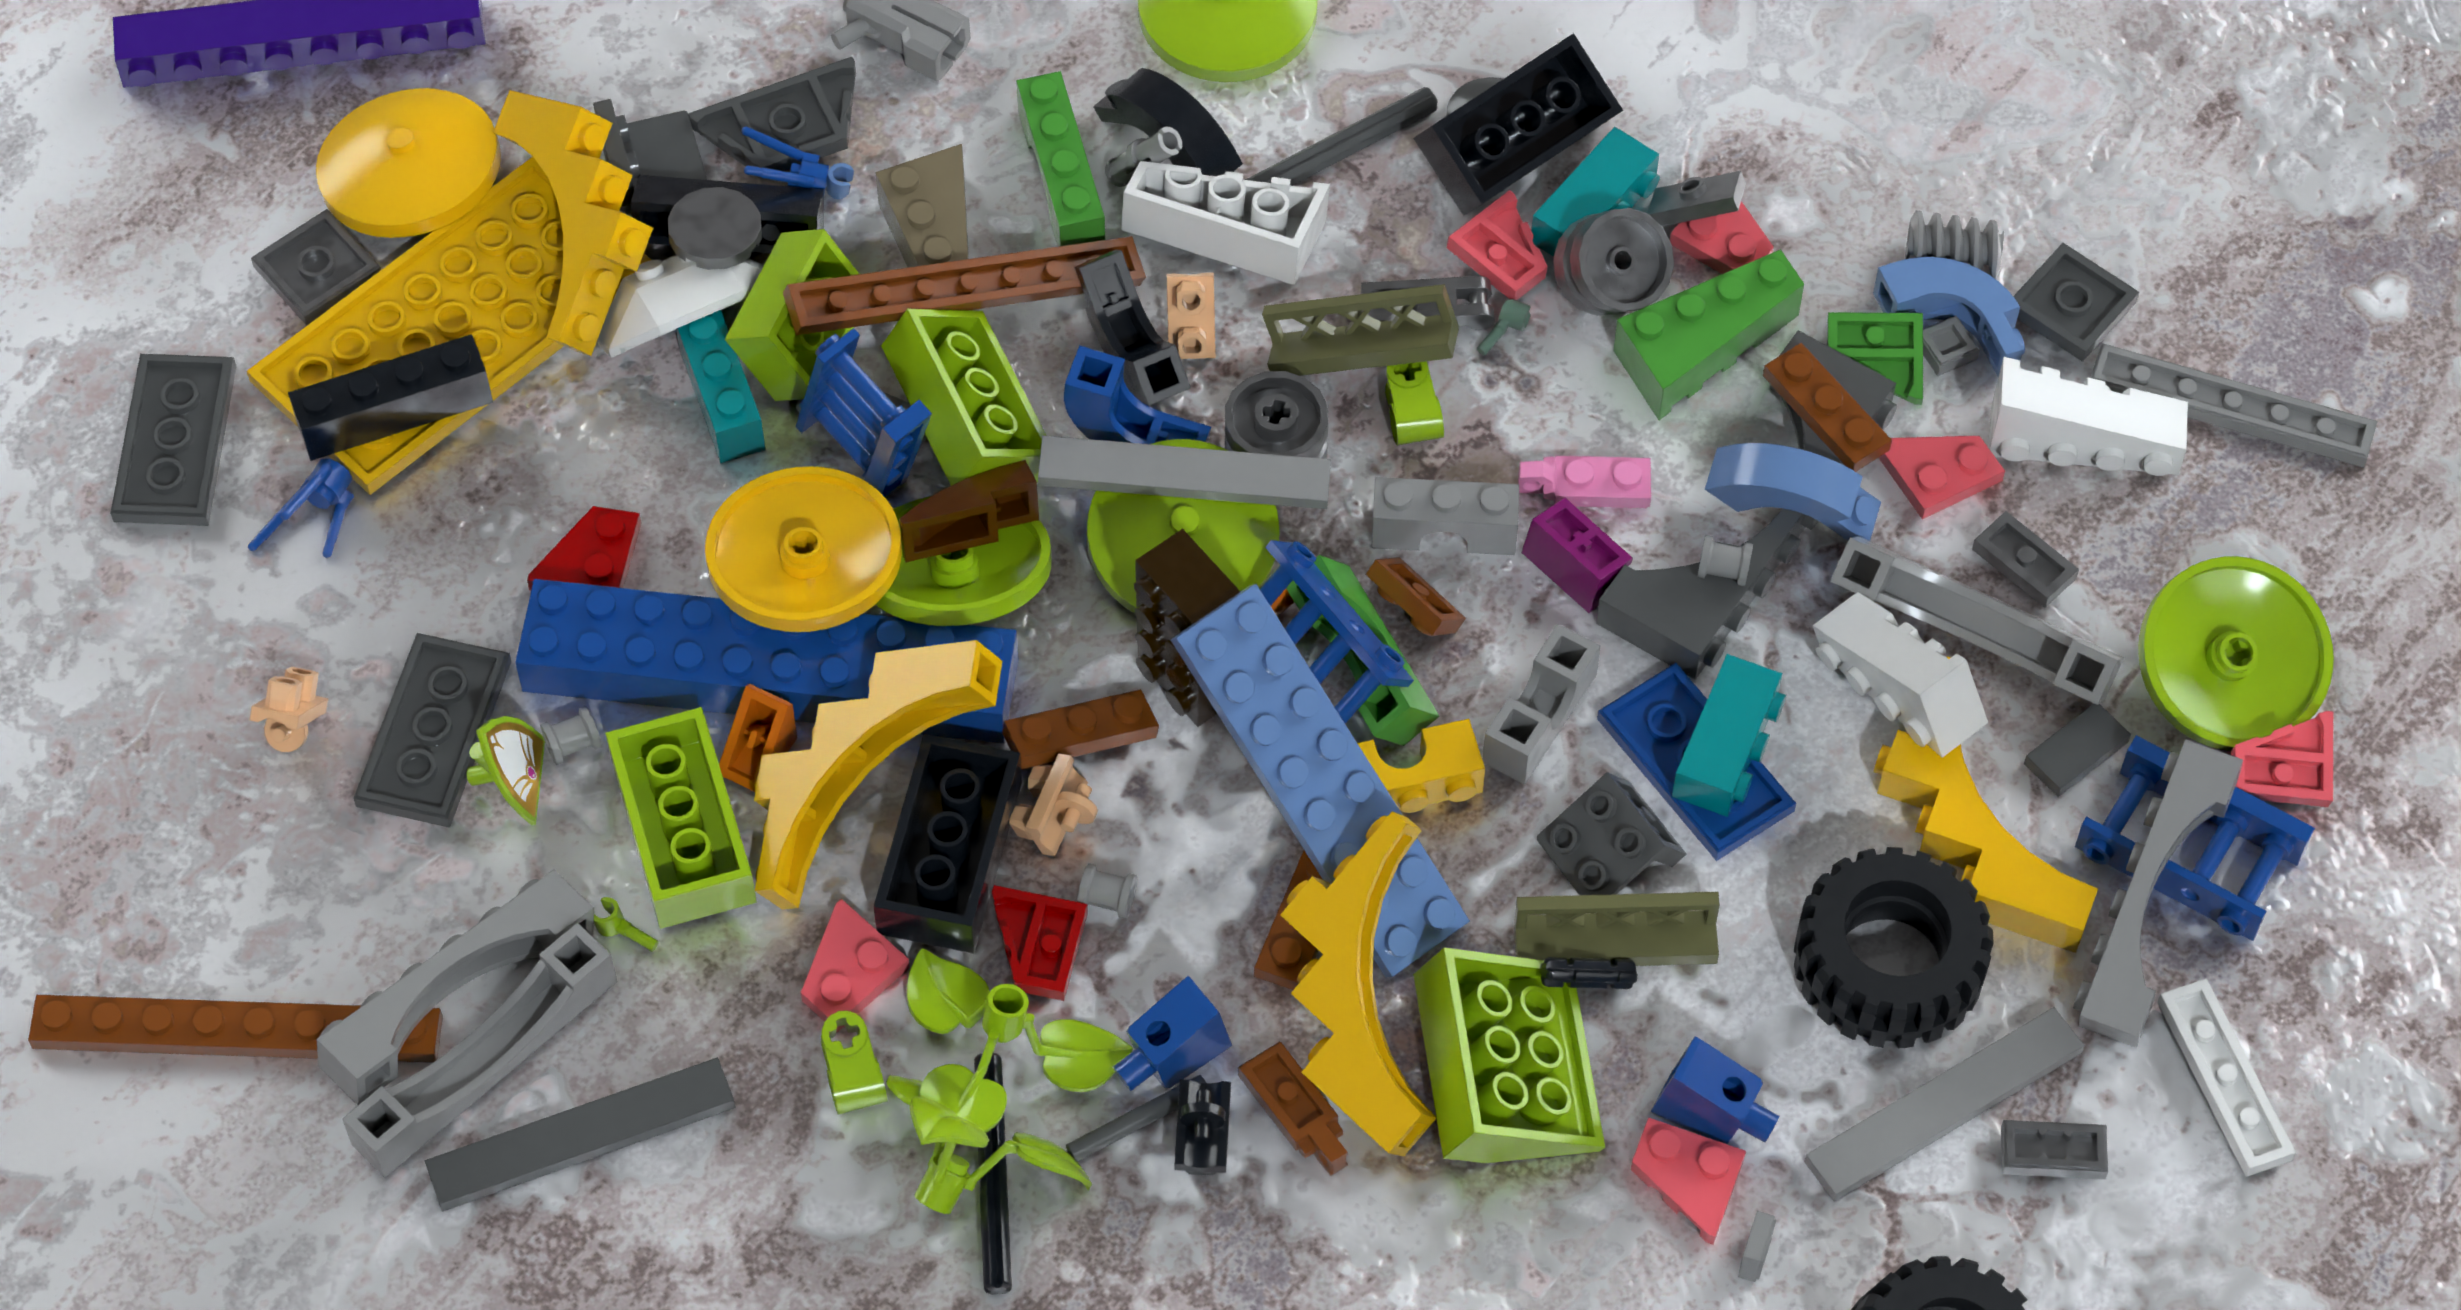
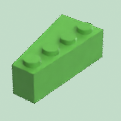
[1613,249,1804,421]

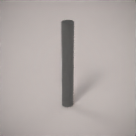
[1066,1075,1206,1162]

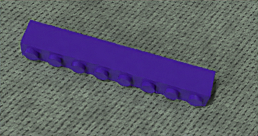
[113,0,486,88]

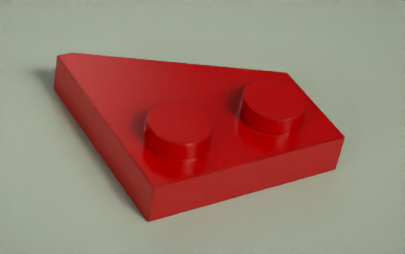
[527,506,641,591]
[992,885,1088,1001]

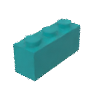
[1531,126,1660,257]
[676,310,766,464]
[1672,654,1786,817]

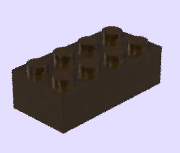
[1134,529,1241,727]

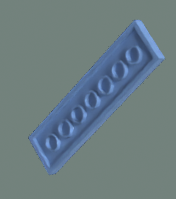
[1170,584,1470,978]

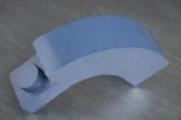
[1873,257,2025,377]
[1704,443,1881,541]

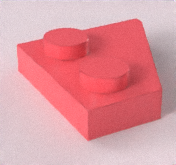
[1670,174,1774,274]
[1879,436,2005,519]
[2231,711,2333,807]
[1631,1117,1746,1245]

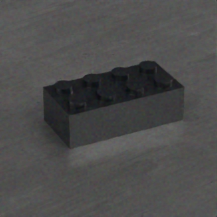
[1413,33,1623,216]
[873,734,1022,954]

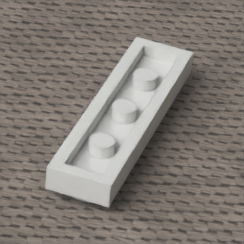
[2157,978,2296,1177]

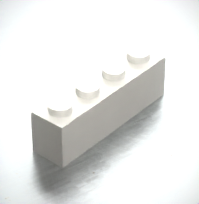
[1812,592,1988,758]

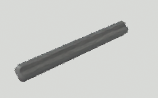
[1245,87,1438,186]

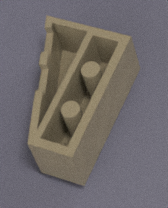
[875,144,969,267]

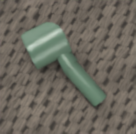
[1476,299,1531,356]

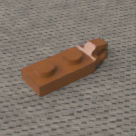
[1238,1041,1348,1176]

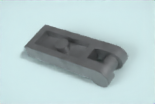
[1361,276,1495,330]

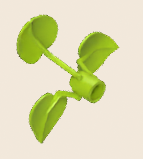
[906,948,1133,1133]
[886,1075,1092,1214]

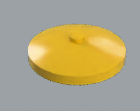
[316,88,501,238]
[705,466,902,632]

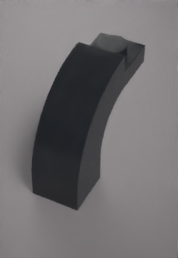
[1093,68,1243,176]
[1074,249,1191,406]

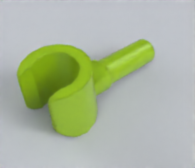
[594,897,659,952]

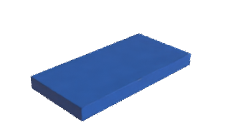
[1597,663,1796,861]

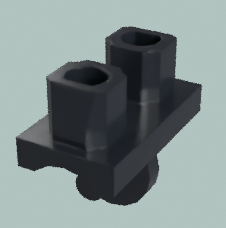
[1174,1079,1231,1175]

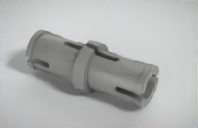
[1105,127,1182,187]

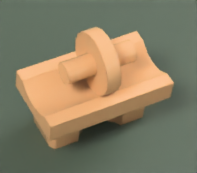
[1167,272,1216,359]
[250,667,328,752]
[1009,753,1098,856]

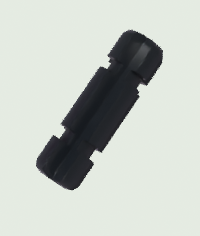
[1539,957,1638,989]

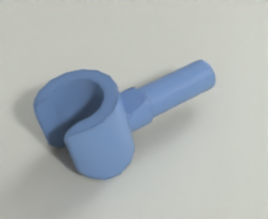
[825,163,854,199]

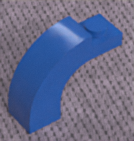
[1064,345,1211,444]

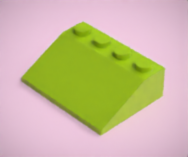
[1413,947,1605,1163]

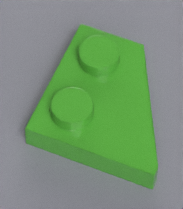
[1827,312,1923,405]

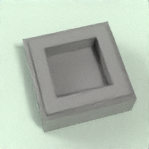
[1923,315,1980,376]
[1738,1211,1776,1282]

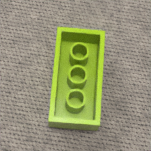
[881,309,1047,486]
[605,707,757,929]

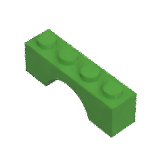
[1016,71,1105,247]
[1286,555,1440,746]

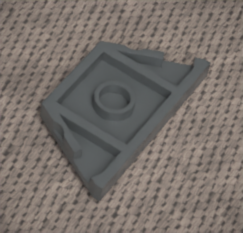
[688,57,856,171]

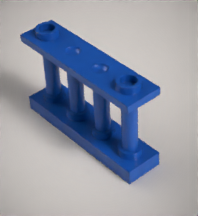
[795,328,932,498]
[1260,540,1414,724]
[2075,735,2315,941]

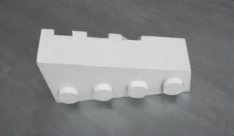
[1121,161,1330,285]
[1989,357,2188,476]

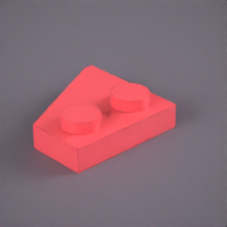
[1447,190,1548,300]
[801,899,910,1033]

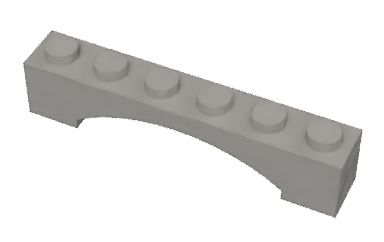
[1830,536,2124,705]
[2073,739,2243,1048]
[317,870,594,1105]
[342,923,617,1178]

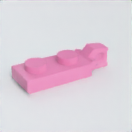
[1518,456,1651,508]

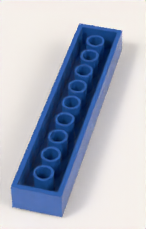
[515,579,1019,744]

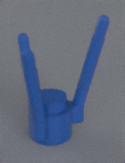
[741,126,829,192]
[248,458,354,558]

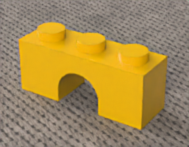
[1357,719,1485,813]

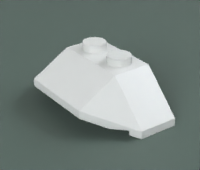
[597,255,764,358]

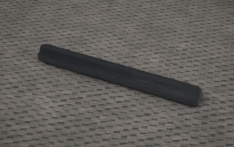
[974,1053,1012,1295]

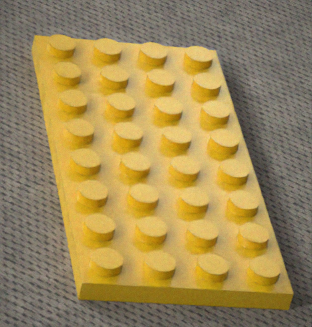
[247,157,651,495]

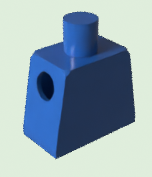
[1112,976,1232,1091]
[1651,1036,1780,1144]

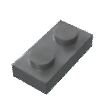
[1972,511,2079,608]

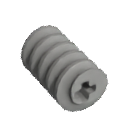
[1905,210,2004,279]

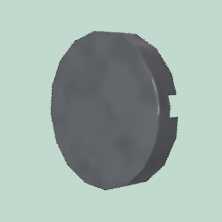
[668,187,762,270]

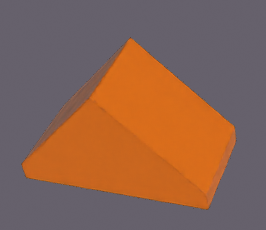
[719,684,798,792]

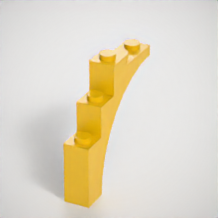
[493,90,653,356]
[754,640,1002,910]
[1873,656,2098,953]
[1280,811,1436,1156]

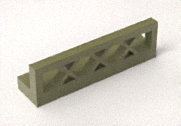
[1262,284,1459,376]
[1514,892,1720,966]

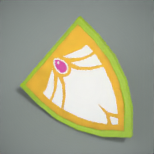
[467,716,545,825]

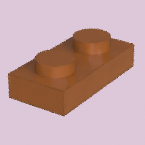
[1365,557,1466,636]

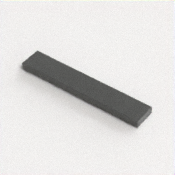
[424,1057,736,1212]

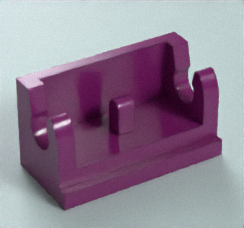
[1521,498,1633,613]

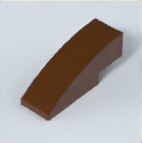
[899,460,1039,562]

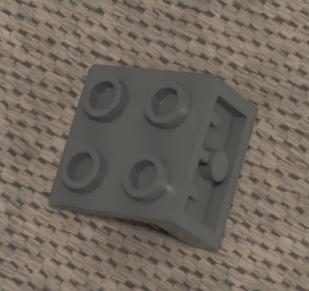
[593,99,707,207]
[1537,772,1687,895]

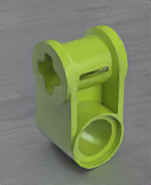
[1385,361,1444,445]
[821,1011,888,1115]

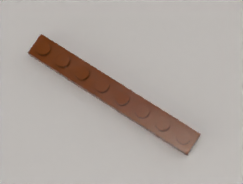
[783,236,1146,335]
[28,994,443,1063]

